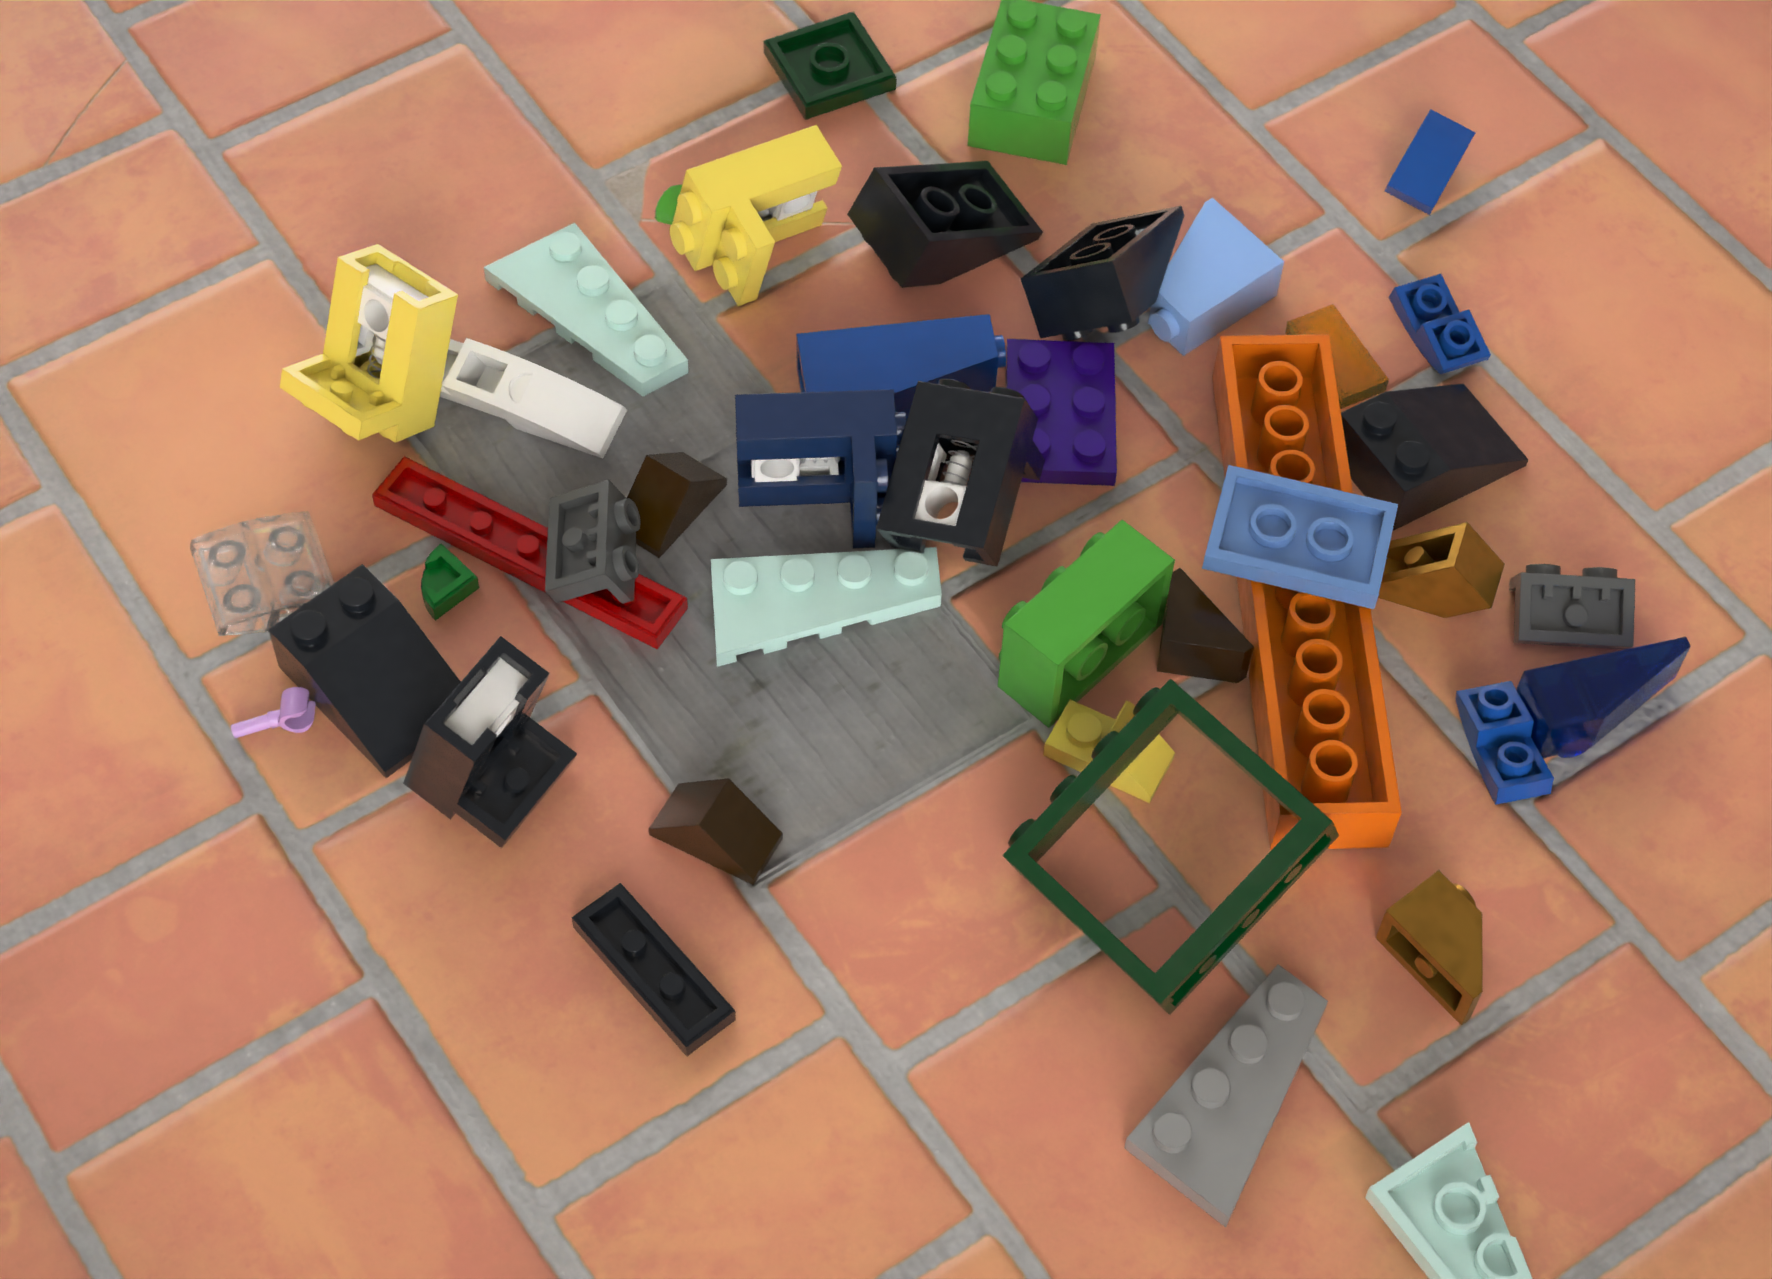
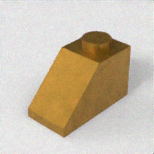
[1378,522,1505,618]
[1376,870,1483,1026]

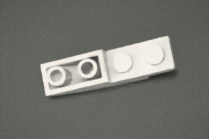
[440,338,627,459]

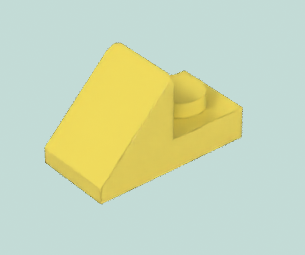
[1043,699,1175,803]

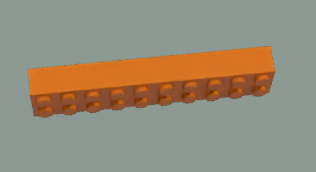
[1212,334,1402,850]

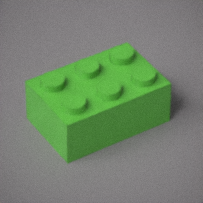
[967,0,1101,165]
[997,520,1175,728]

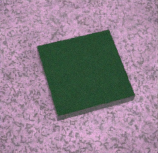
[764,11,897,120]

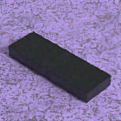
[572,883,736,1056]

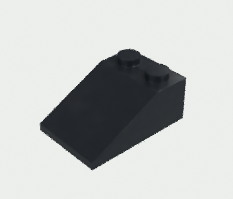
[847,161,1043,288]
[1021,206,1184,341]
[1341,384,1529,531]
[268,564,461,778]

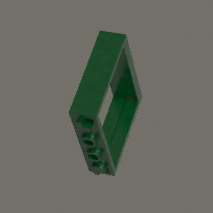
[1002,678,1339,1015]

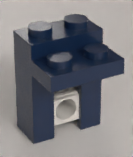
[735,389,907,548]

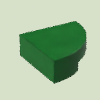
[421,543,479,621]

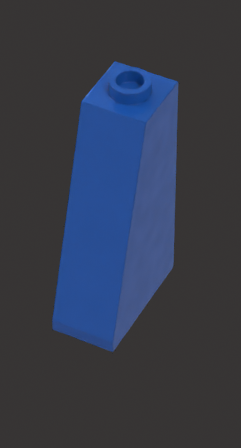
[796,314,1006,421]

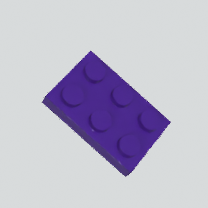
[1006,339,1117,486]

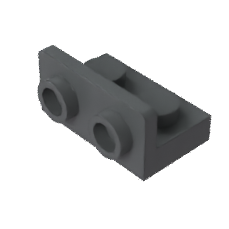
[545,480,641,604]
[1509,564,1635,650]

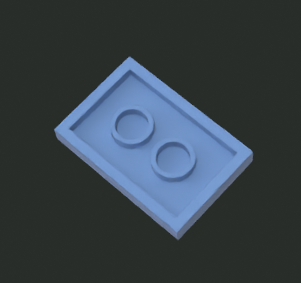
[1202,465,1398,609]

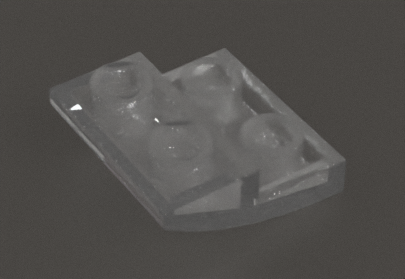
[190,511,334,636]

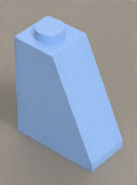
[1148,198,1284,356]

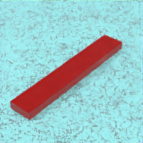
[372,456,688,650]

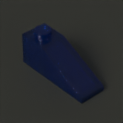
[1516,637,1691,758]

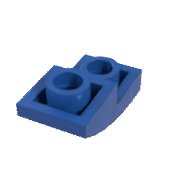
[1385,109,1476,215]
[1389,274,1491,375]
[1455,681,1554,805]

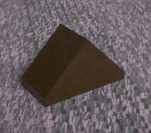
[627,452,727,558]
[1157,568,1254,683]
[649,778,783,885]

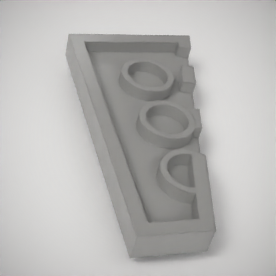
[1124,965,1328,1228]

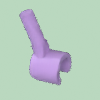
[231,687,316,738]

